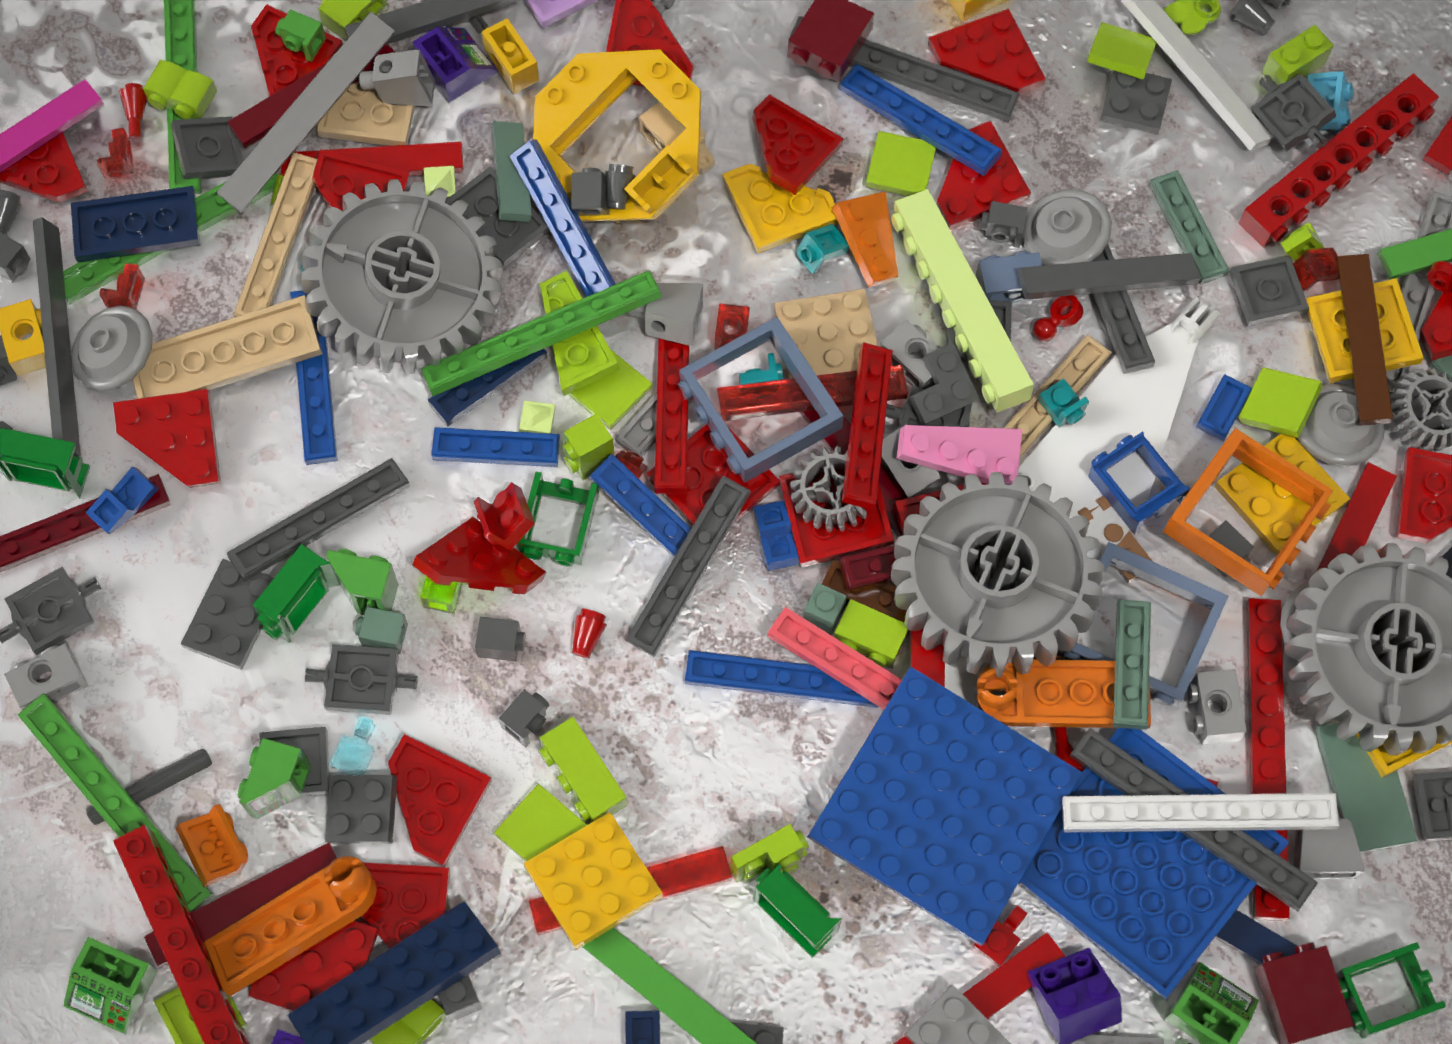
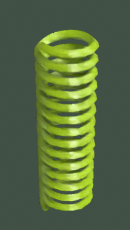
[270,174,284,205]

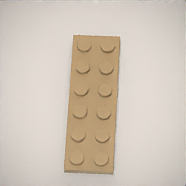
[133,295,323,399]

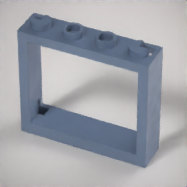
[678,317,843,482]
[1058,542,1229,706]

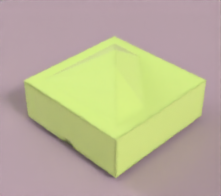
[424,166,456,197]
[519,401,556,434]

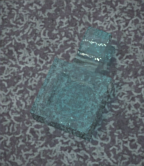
[330,716,376,775]

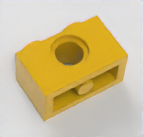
[481,18,539,94]
[0,299,46,376]

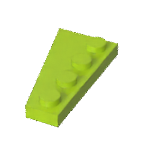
[540,270,620,396]

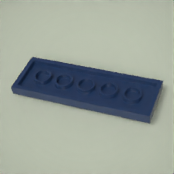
[287,901,501,1044]

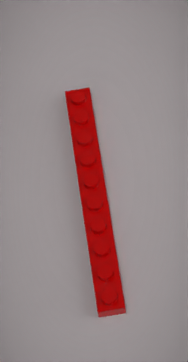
[1246,598,1290,921]

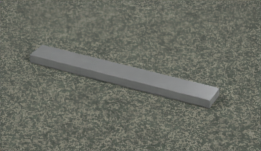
[217,12,395,214]
[1386,191,1452,392]

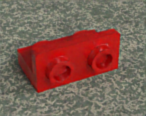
[474,482,535,550]

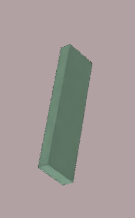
[492,121,532,222]
[1149,170,1230,285]
[1113,599,1151,730]

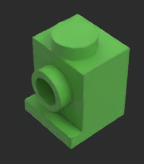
[276,9,326,62]

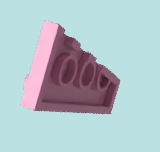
[896,425,1022,485]

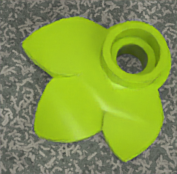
[1163,0,1221,35]

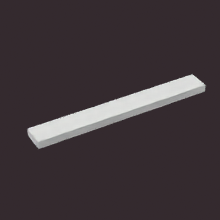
[1120,0,1274,151]
[1062,793,1339,832]

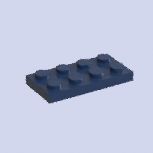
[71,186,200,262]

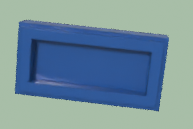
[1196,374,1252,442]

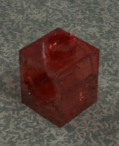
[715,303,750,350]

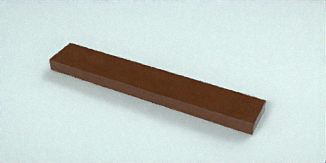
[1336,254,1393,426]

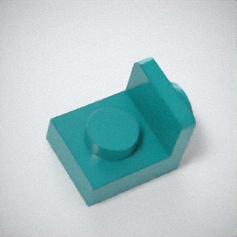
[796,224,850,274]
[739,353,783,398]
[1037,378,1090,428]

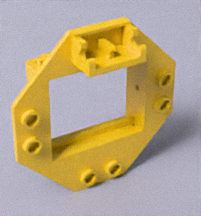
[533,50,704,224]

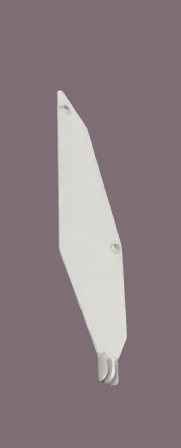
[945,296,1221,708]

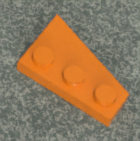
[832,191,898,288]

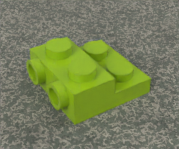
[730,824,809,883]

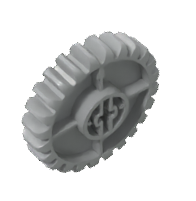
[301,179,503,374]
[891,472,1105,677]
[1284,543,1452,756]

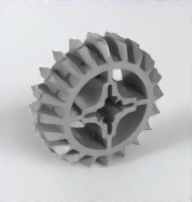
[1389,368,1452,452]
[790,446,867,532]

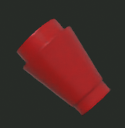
[571,608,607,659]

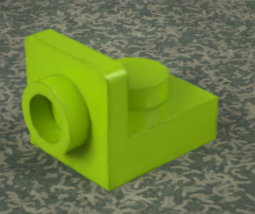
[1281,223,1325,264]

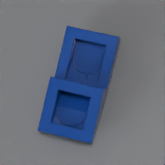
[86,466,159,534]
[753,500,799,571]

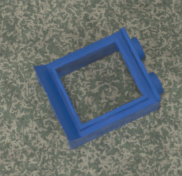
[1088,431,1190,535]

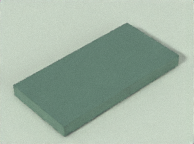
[1315,722,1418,853]

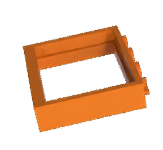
[1163,428,1334,596]

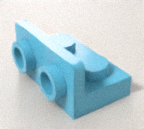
[1307,71,1354,135]

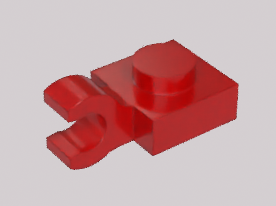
[972,905,1028,967]

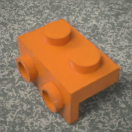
[176,803,248,887]

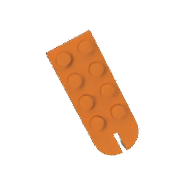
[976,659,1151,729]
[204,856,377,997]

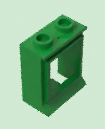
[0,428,90,499]
[517,471,600,567]
[253,544,340,643]
[754,864,842,958]
[1336,942,1446,1039]

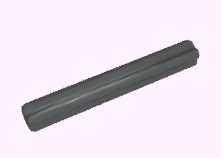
[86,749,212,825]

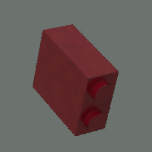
[787,0,874,82]
[1254,942,1354,1044]

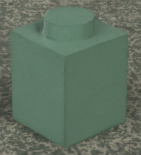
[803,582,847,636]
[355,607,408,654]

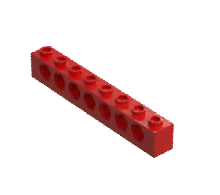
[1238,73,1439,248]
[113,825,250,1044]

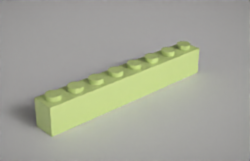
[891,189,1034,412]

